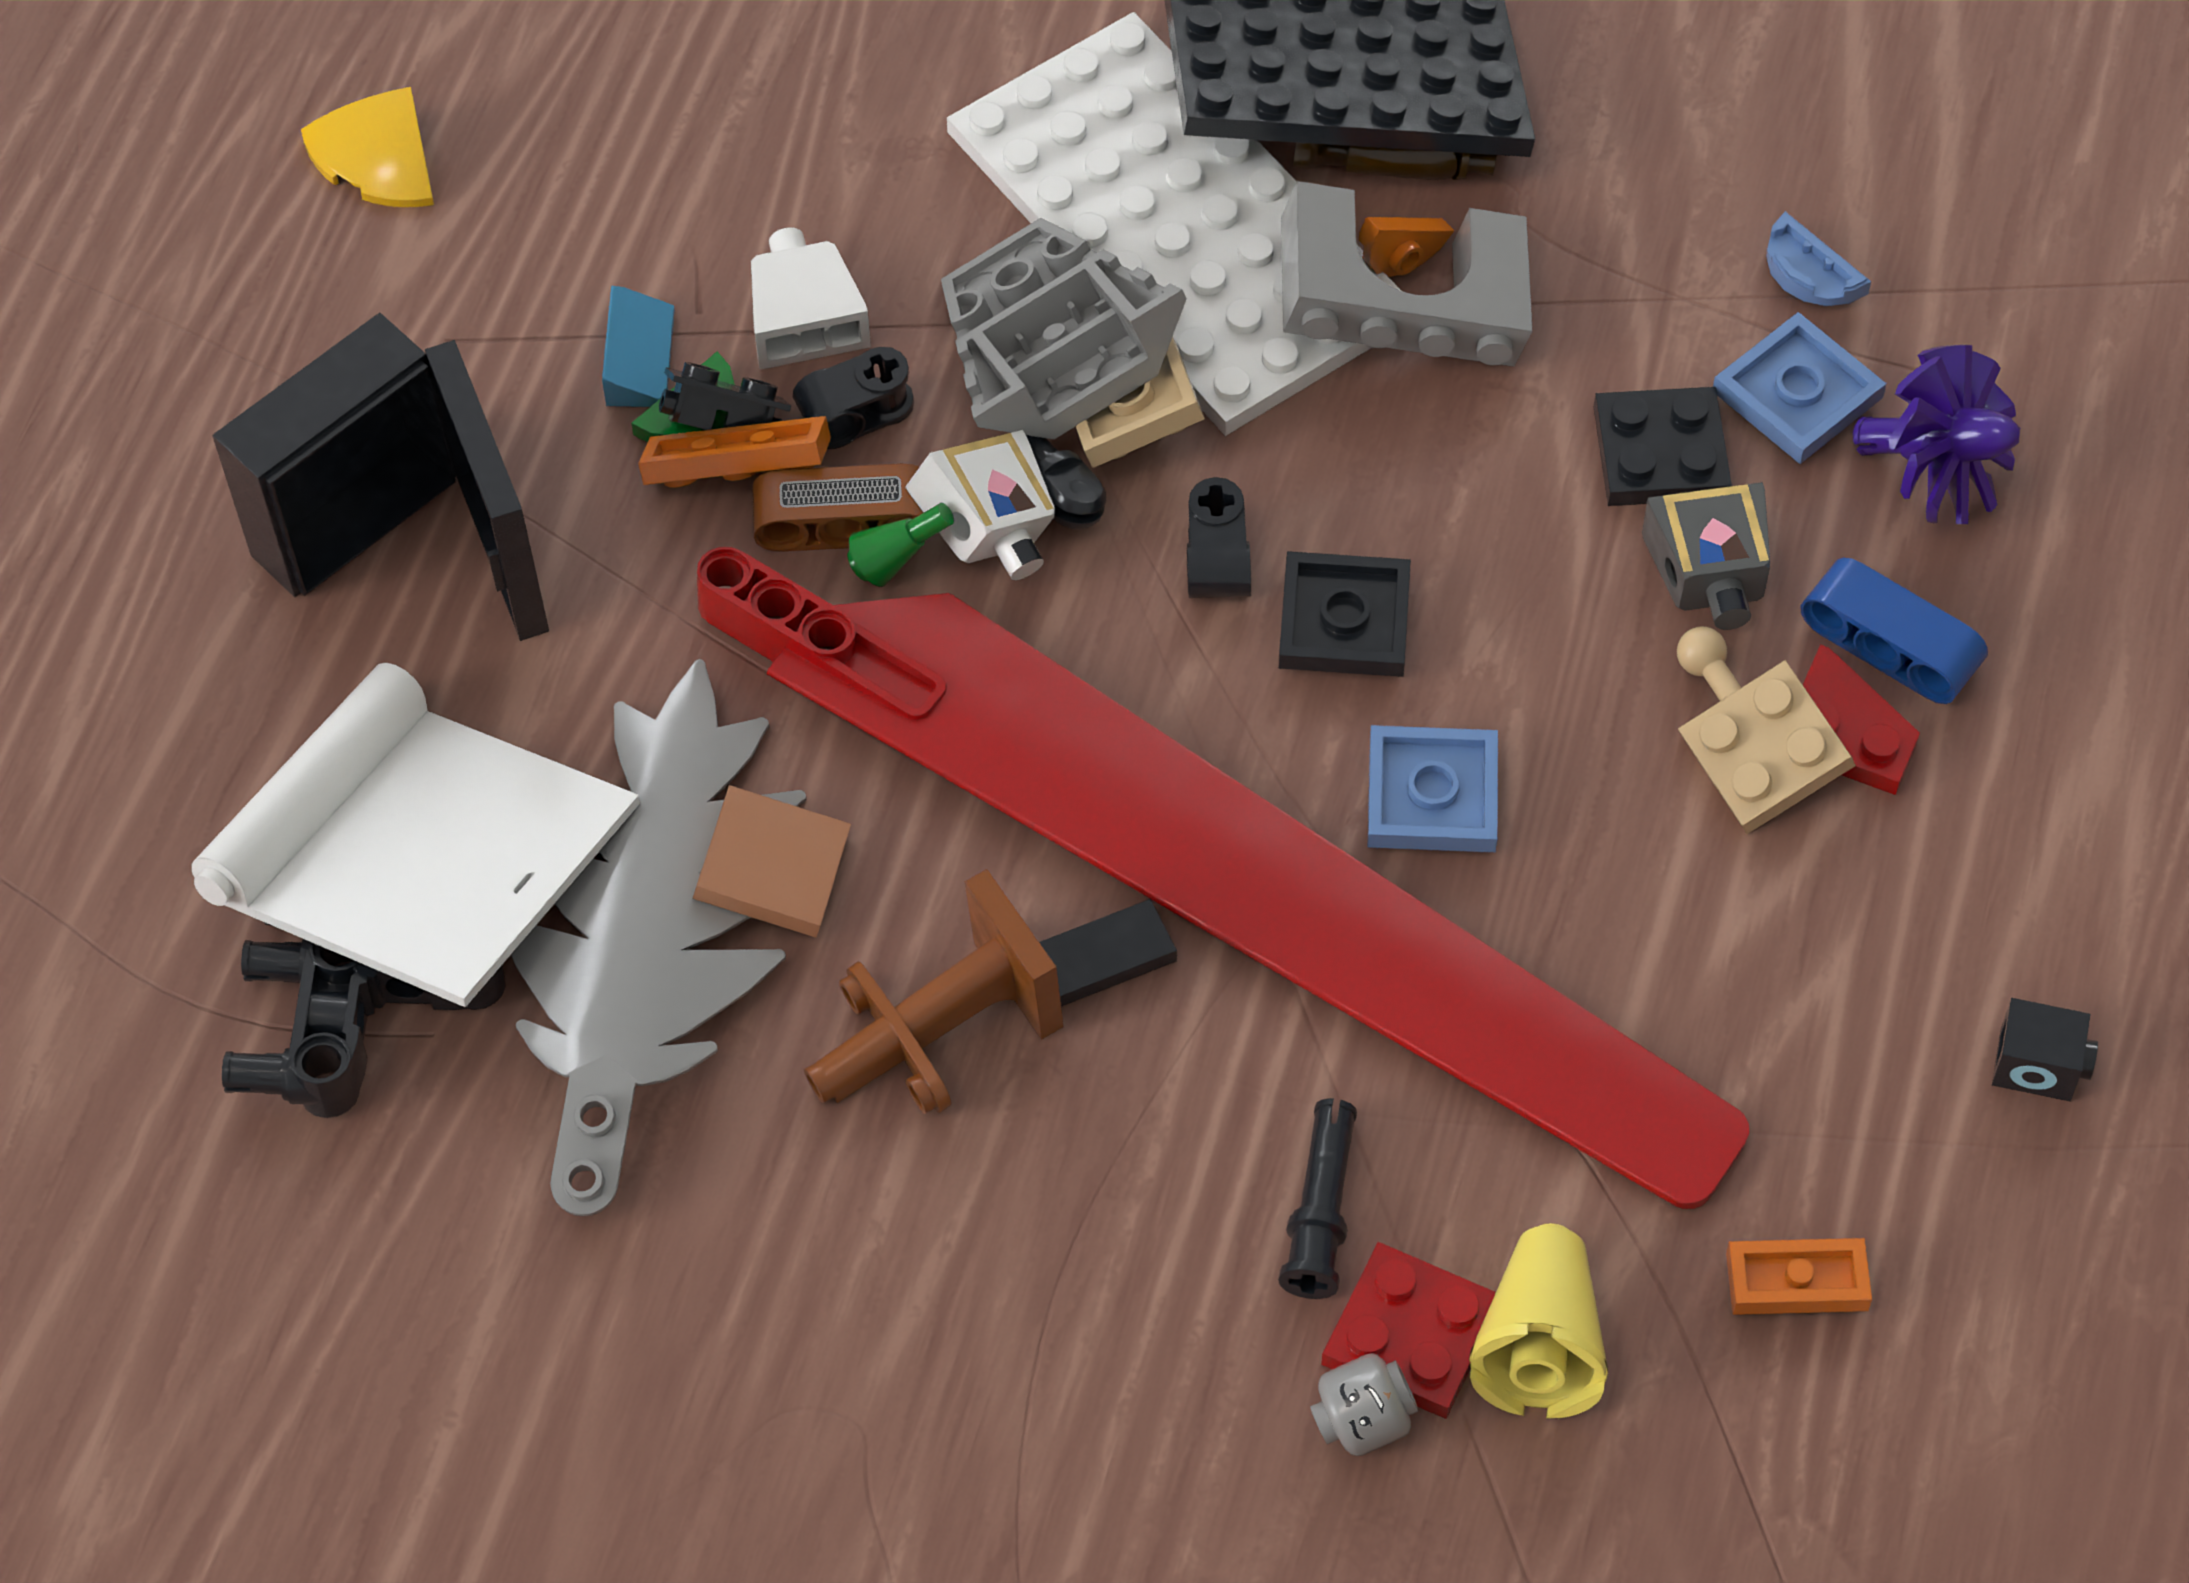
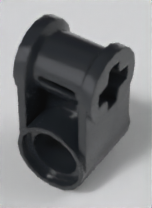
[792,346,914,449]
[1187,477,1251,598]

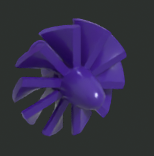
[1853,345,2020,524]

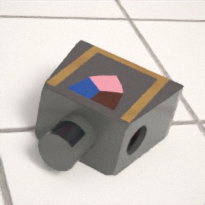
[1642,482,1770,630]

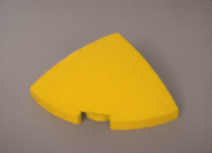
[301,87,434,207]

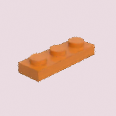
[638,416,831,488]

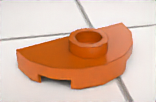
[1358,217,1455,277]

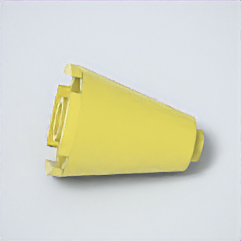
[1469,1223,1608,1418]

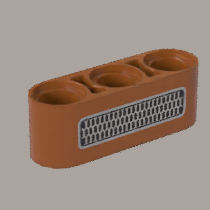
[752,463,924,552]

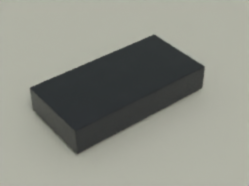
[1039,899,1177,1007]

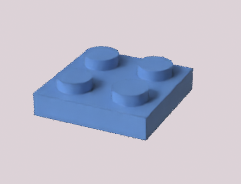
[1713,312,1887,464]
[1367,725,1498,853]

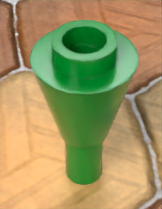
[847,502,954,587]

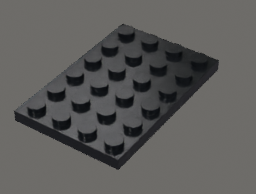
[1164,0,1535,157]

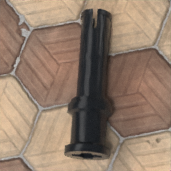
[1278,1098,1357,1299]

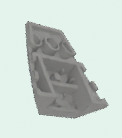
[941,218,1187,439]

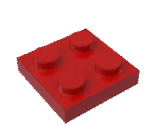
[1321,1242,1496,1419]

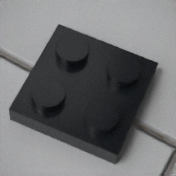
[1593,387,1732,506]
[1278,551,1411,677]

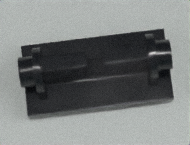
[659,362,791,430]

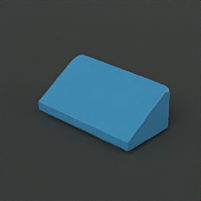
[602,286,675,407]

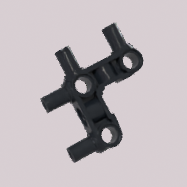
[222,939,506,1118]

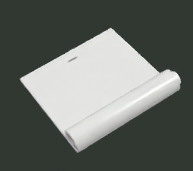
[192,663,640,1007]

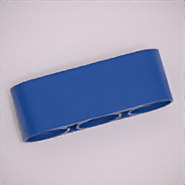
[1800,557,1988,704]

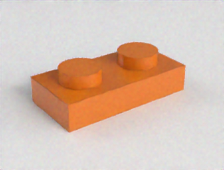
[1726,1238,1872,1315]

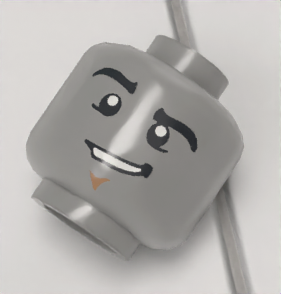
[1310,1353,1419,1456]

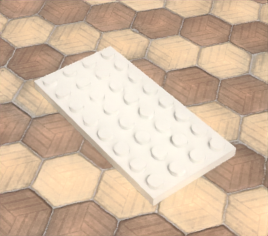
[947,12,1401,436]

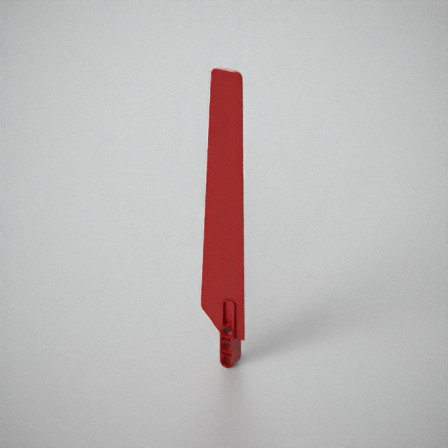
[697,547,1749,1209]

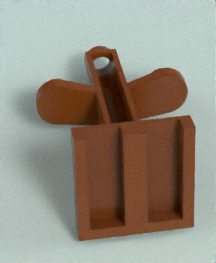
[804,869,1064,1114]

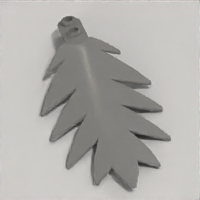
[511,659,807,1216]

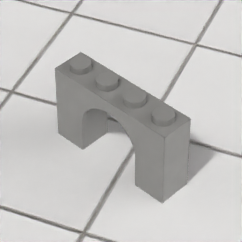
[1281,181,1532,366]

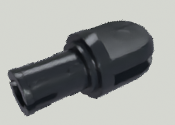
[1026,435,1106,529]

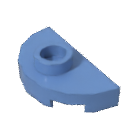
[1766,211,1871,306]

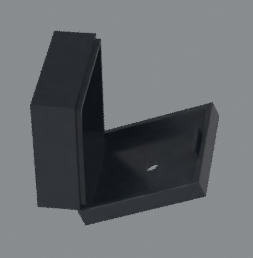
[212,312,549,641]

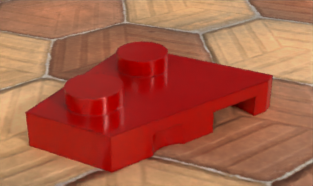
[1803,644,1920,795]

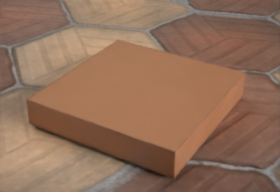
[692,785,851,938]

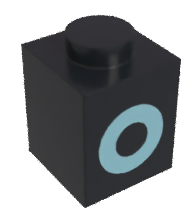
[1992,998,2098,1102]

